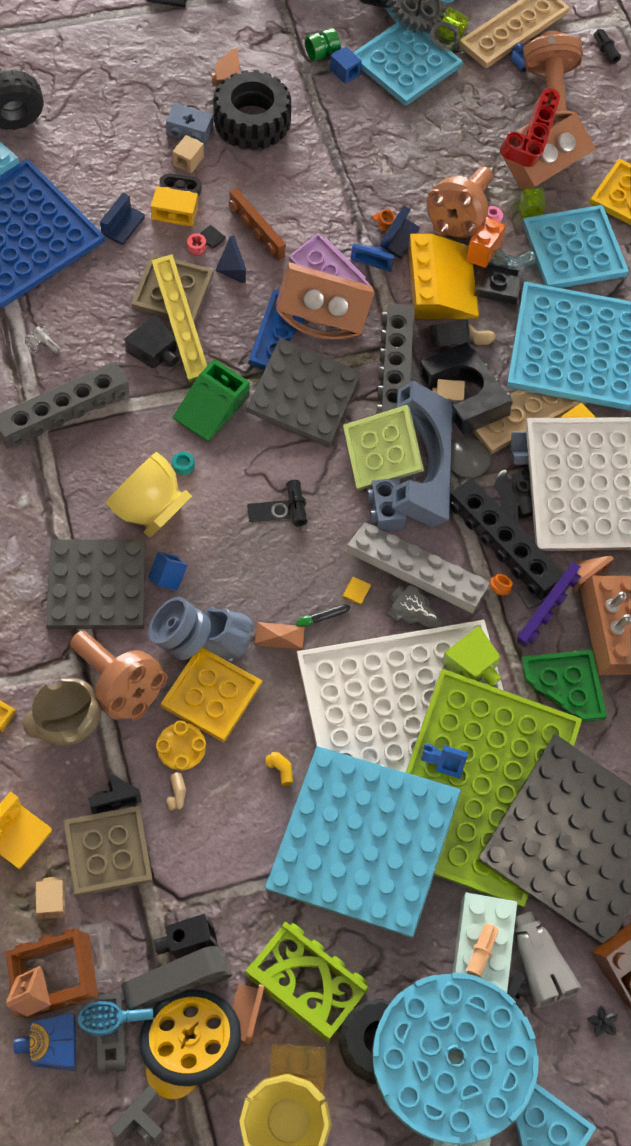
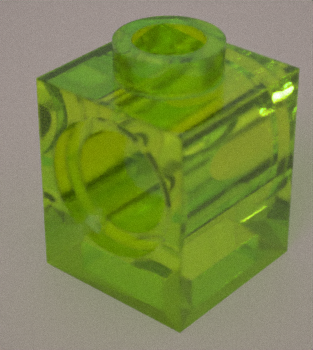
[438,7,470,41]
[519,188,546,221]

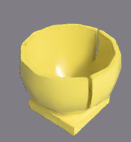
[105,452,192,538]
[239,1074,332,1146]

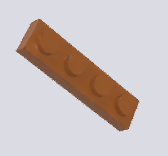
[228,187,286,261]

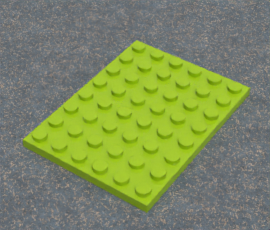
[405,668,582,908]

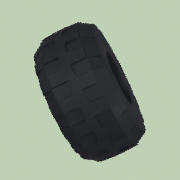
[0,69,44,130]
[339,999,392,1085]

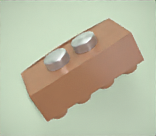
[503,111,596,194]
[276,262,374,339]

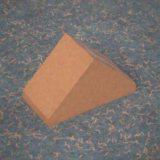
[5,966,51,1016]

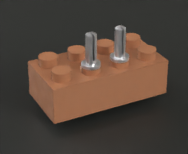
[580,576,631,675]

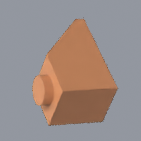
[211,48,240,89]

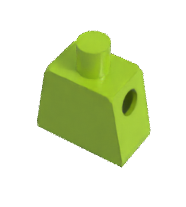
[442,626,502,686]

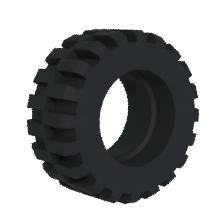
[213,70,292,150]

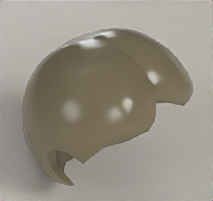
[23,678,101,746]

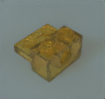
[269,1044,326,1095]

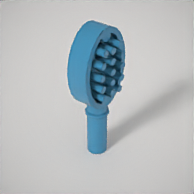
[78,1001,153,1036]

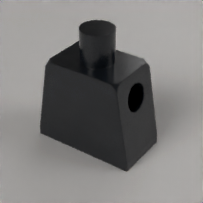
[124,315,179,368]
[154,913,219,959]

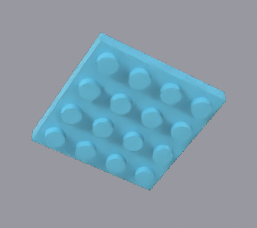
[353,21,463,106]
[522,205,629,288]

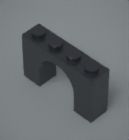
[420,342,513,435]

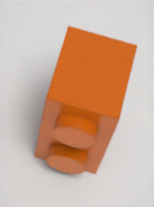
[466,218,506,268]

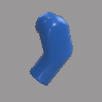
[510,43,527,72]

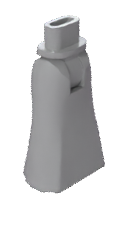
[515,912,582,1009]

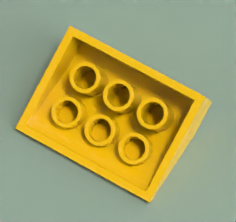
[408,234,479,320]

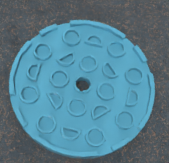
[372,973,539,1145]

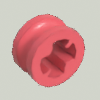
[187,233,206,255]

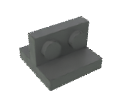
[110,1085,164,1146]

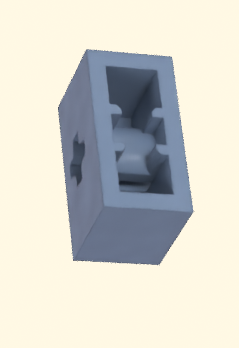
[166,103,213,146]

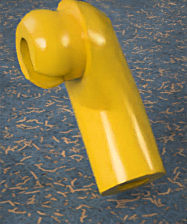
[265,752,294,786]

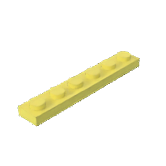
[151,254,207,382]

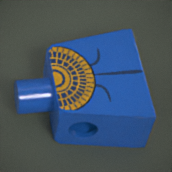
[14,1013,76,1071]

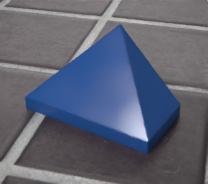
[351,243,394,272]

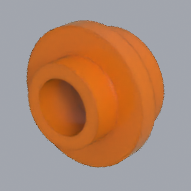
[489,574,512,595]

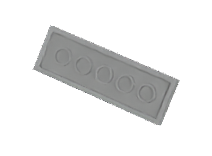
[345,522,489,613]

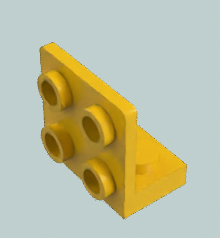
[0,791,52,869]

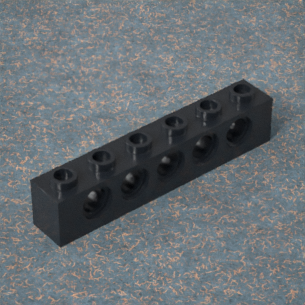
[449,478,564,600]

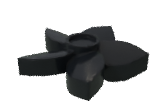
[587,1005,618,1037]

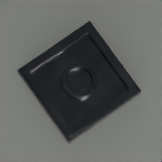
[474,262,523,304]

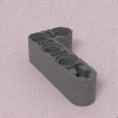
[121,946,232,1010]

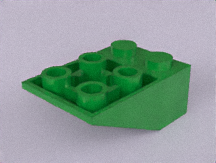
[173,359,250,442]

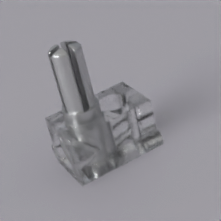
[25,323,61,354]

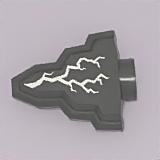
[386,584,443,629]

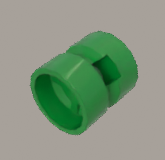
[304,28,341,62]

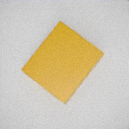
[343,577,371,604]

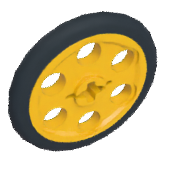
[139,989,242,1087]

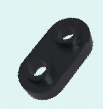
[160,173,201,196]

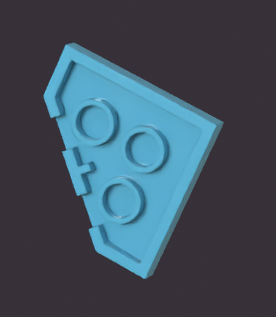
[515,1083,597,1146]

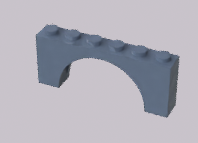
[392,381,452,528]

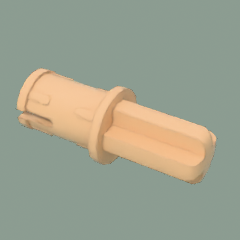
[465,924,499,978]

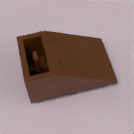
[591,923,631,1010]

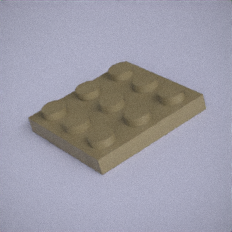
[131,253,214,324]
[63,806,153,897]

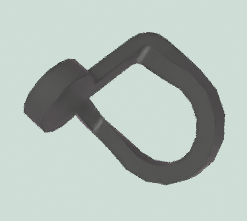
[430,21,462,51]

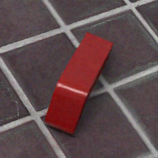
[500,88,560,167]

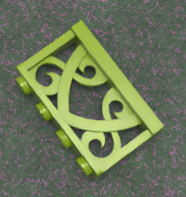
[245,922,369,1044]

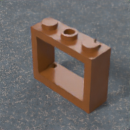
[6,928,98,1019]

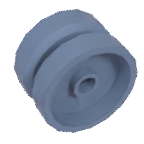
[148,597,211,660]

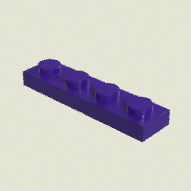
[517,562,581,647]

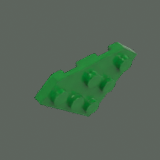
[521,650,607,723]

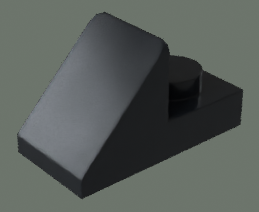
[88,773,142,815]

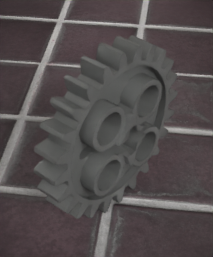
[386,0,446,34]

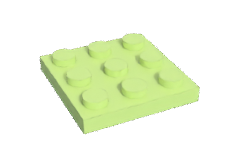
[343,405,424,491]

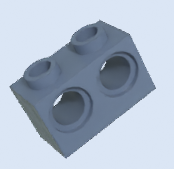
[367,478,406,531]

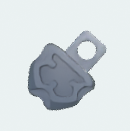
[203,607,253,661]

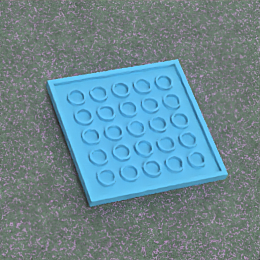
[507,281,631,411]
[265,746,461,938]

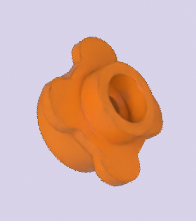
[373,209,396,232]

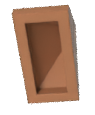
[572,556,614,595]
[255,622,305,650]

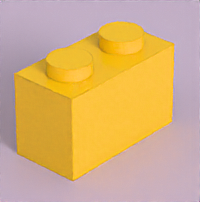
[151,186,198,227]

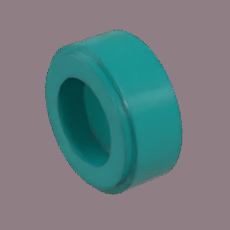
[172,452,195,475]

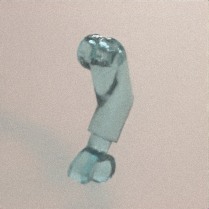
[492,249,537,268]

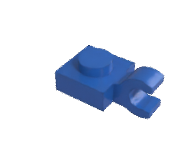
[421,744,468,779]

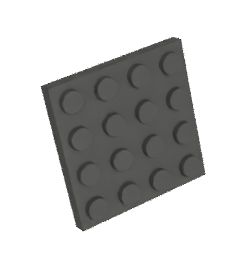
[246,338,361,447]
[46,539,146,629]

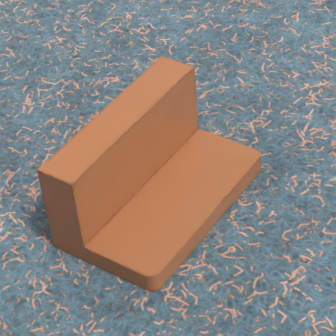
[232,984,265,1045]

